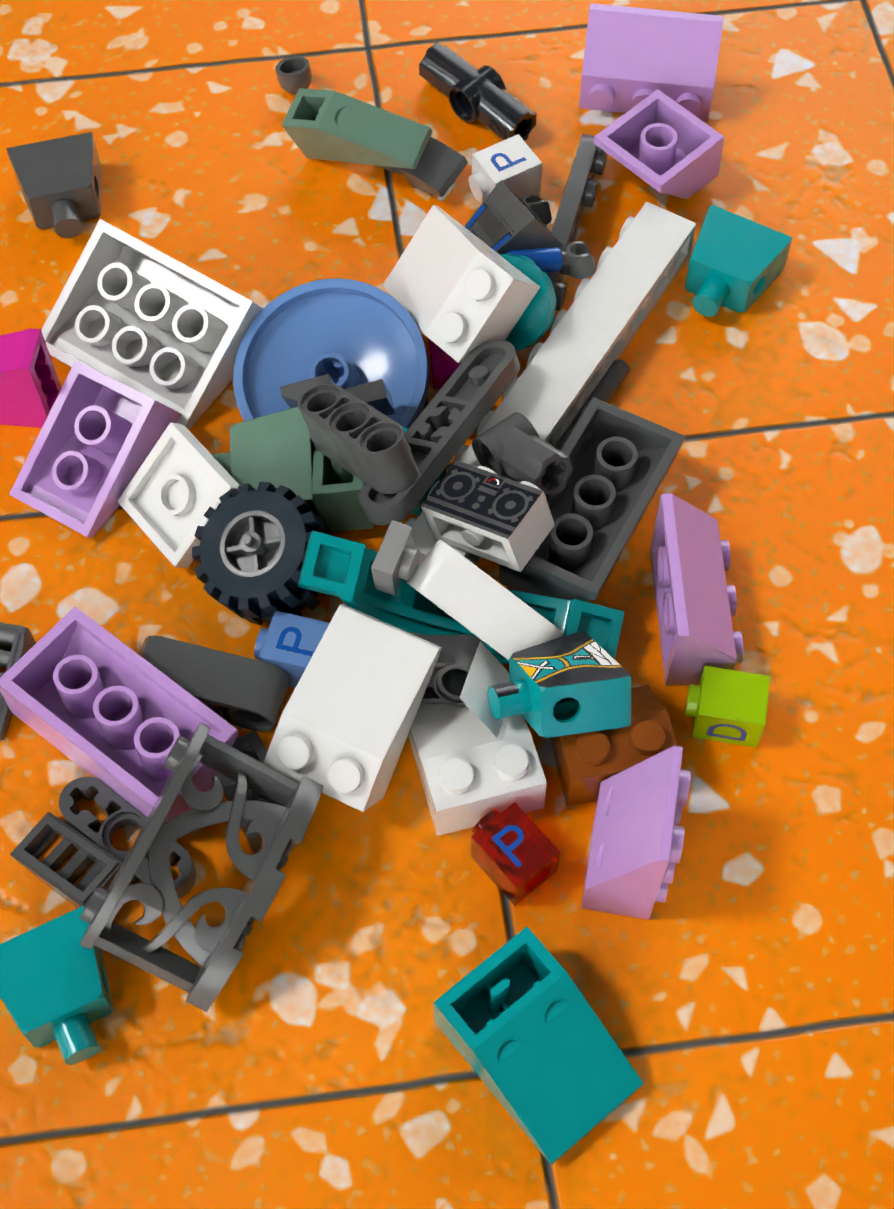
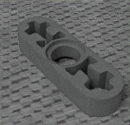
[59,777,196,898]

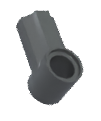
[472,412,573,497]

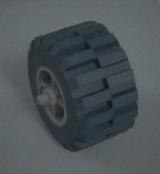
[192,482,332,625]

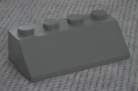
[499,397,686,601]

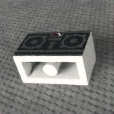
[421,460,555,572]

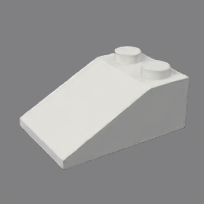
[383,204,540,364]
[263,604,442,812]
[408,669,547,836]

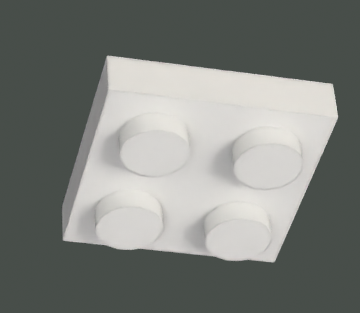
[117,422,240,568]

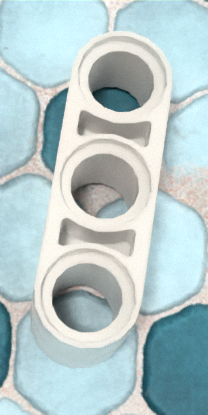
[406,539,565,661]

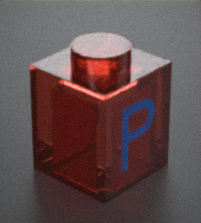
[471,802,560,906]

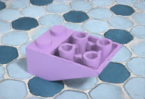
[581,746,691,920]

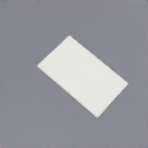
[459,641,510,739]

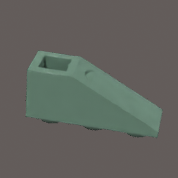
[281,88,433,170]

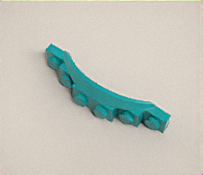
[297,531,625,664]

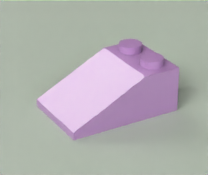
[9,360,182,538]

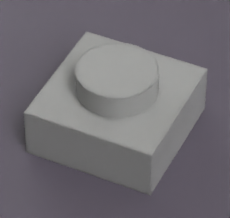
[371,520,420,596]

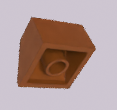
[550,685,682,807]

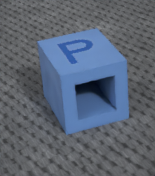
[254,611,330,688]

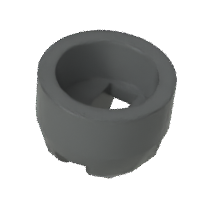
[275,56,312,95]

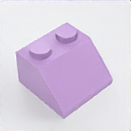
[594,89,724,199]

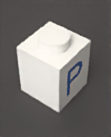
[469,134,542,202]

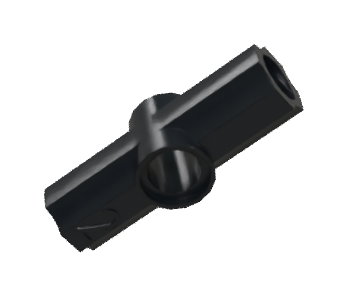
[419,42,537,141]

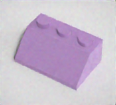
[579,3,724,121]
[650,493,743,686]

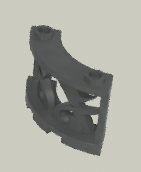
[79,722,324,1012]

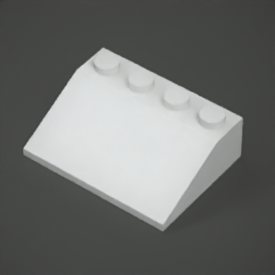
[41,219,263,430]

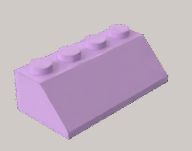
[0,607,238,823]

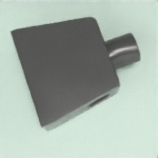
[7,132,102,238]

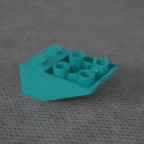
[433,927,644,1165]

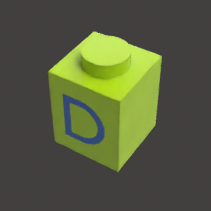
[684,665,770,748]

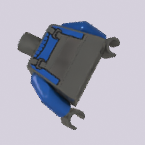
[464,180,595,279]

